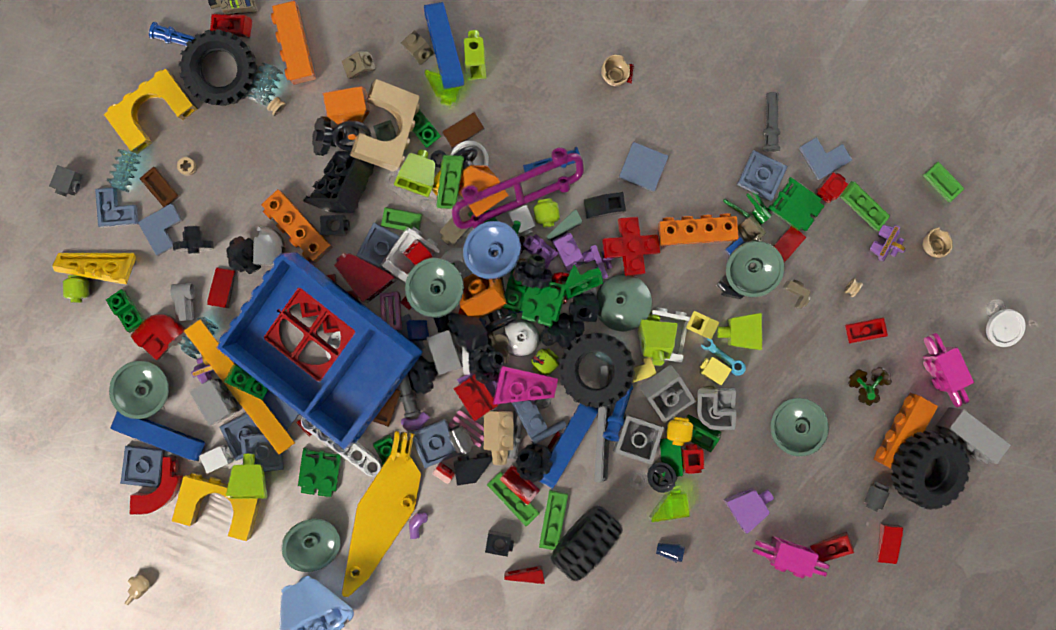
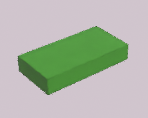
[923,161,965,202]
[381,207,422,231]

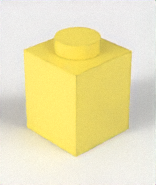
[686,311,719,339]
[699,356,732,386]

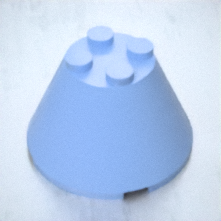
[279,576,354,630]

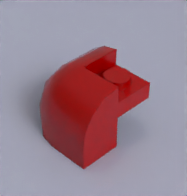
[130,314,186,360]

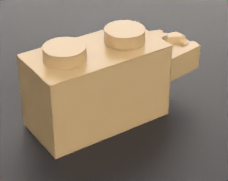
[484,410,513,465]

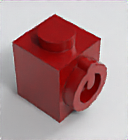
[816,172,848,203]
[681,444,704,474]

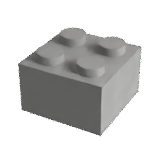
[427,330,463,375]
[639,364,696,423]
[190,378,239,426]
[613,414,664,465]

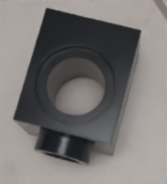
[320,215,350,237]
[569,295,599,322]
[485,530,514,557]

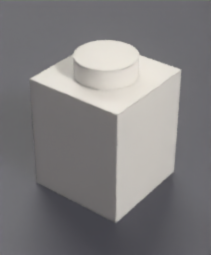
[509,205,535,236]
[199,445,233,473]

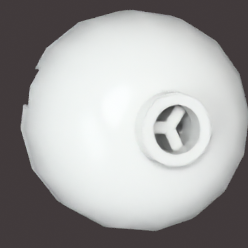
[502,319,540,357]

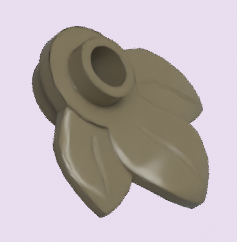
[487,332,509,364]

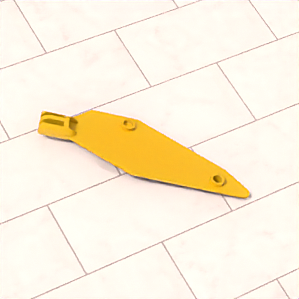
[342,431,421,597]

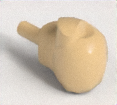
[125,575,150,605]

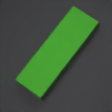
[436,155,463,209]
[839,181,890,231]
[487,471,540,526]
[539,490,568,550]

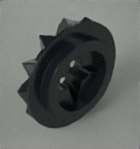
[647,462,678,493]

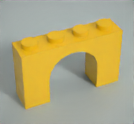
[104,68,198,154]
[171,472,261,541]

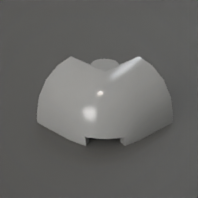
[253,227,286,266]
[697,386,736,430]

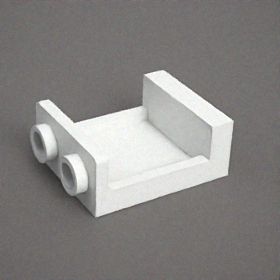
[380,227,440,282]
[651,307,691,363]

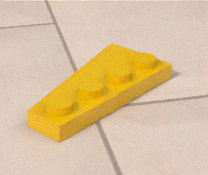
[52,253,136,285]

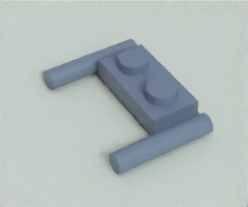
[512,400,567,445]

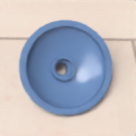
[463,221,521,279]

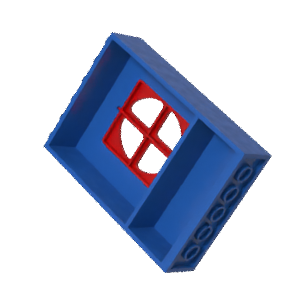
[217,252,423,450]

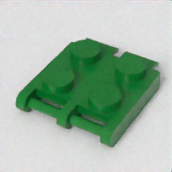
[768,177,825,231]
[520,281,566,327]
[298,448,342,497]

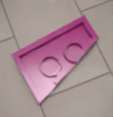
[493,366,558,404]

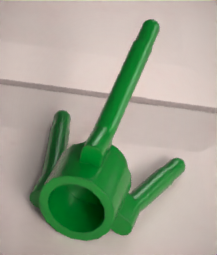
[723,192,771,225]

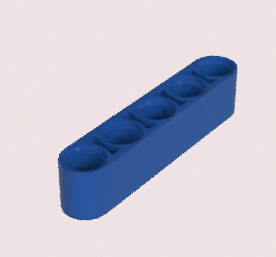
[424,2,464,89]
[539,403,598,489]
[110,411,206,461]

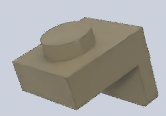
[401,30,434,65]
[341,51,376,79]
[738,215,766,242]
[439,218,469,246]
[783,279,811,309]

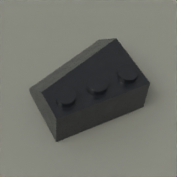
[303,151,375,213]

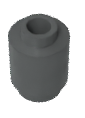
[448,424,474,455]
[864,482,890,512]

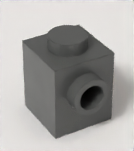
[49,165,83,197]

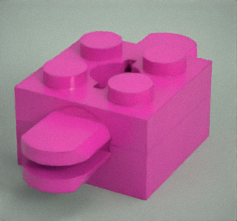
[923,333,974,408]
[752,536,830,579]

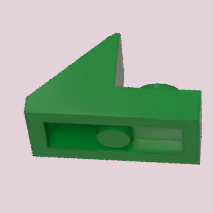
[565,264,603,299]

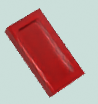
[499,464,540,505]

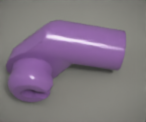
[401,411,430,431]
[409,512,428,539]

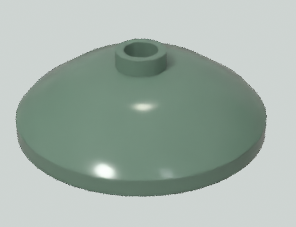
[726,241,784,297]
[405,258,464,317]
[597,274,652,332]
[109,361,169,419]
[771,398,829,456]
[281,519,340,572]

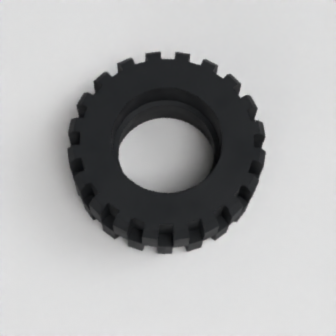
[891,431,970,510]
[551,506,623,581]

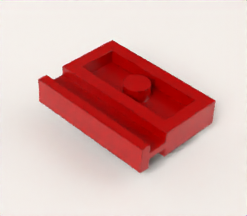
[453,375,498,421]

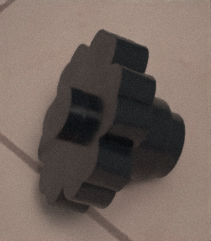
[312,116,343,156]
[173,226,214,254]
[226,236,261,274]
[513,254,553,289]
[545,313,585,348]
[468,344,504,384]
[408,356,439,394]
[516,444,553,483]

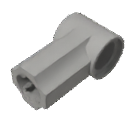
[171,283,195,321]

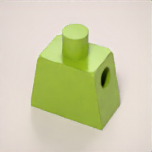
[464,30,487,80]
[394,149,435,197]
[717,313,762,350]
[637,320,677,366]
[226,454,267,499]

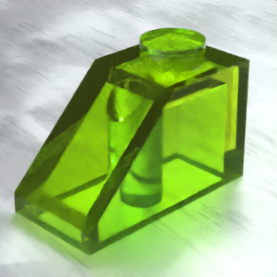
[424,69,463,107]
[649,489,690,522]

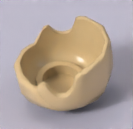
[601,54,630,86]
[923,227,953,258]

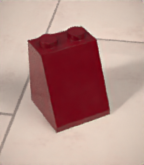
[334,253,398,303]

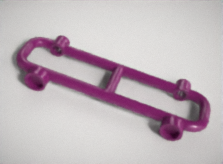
[452,148,584,229]

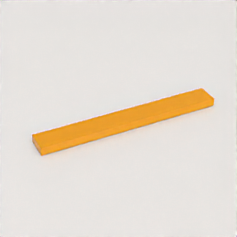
[184,319,295,455]

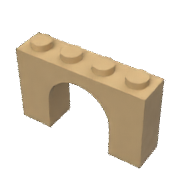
[350,79,420,171]

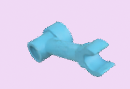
[701,338,746,376]

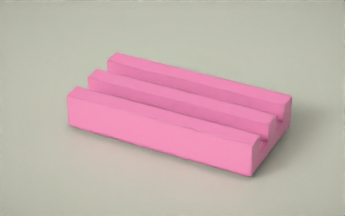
[380,291,402,330]
[449,410,484,447]

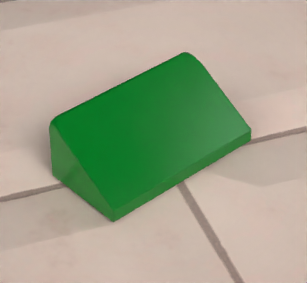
[686,414,721,452]
[660,438,683,477]

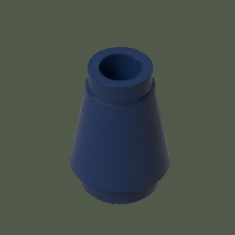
[656,543,685,563]

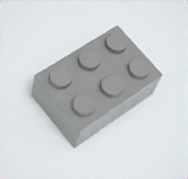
[936,407,1011,464]

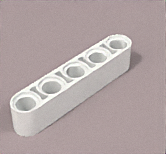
[301,417,383,476]

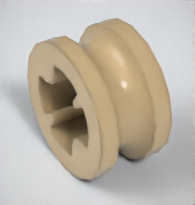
[267,97,286,116]
[177,157,197,176]
[844,278,862,297]

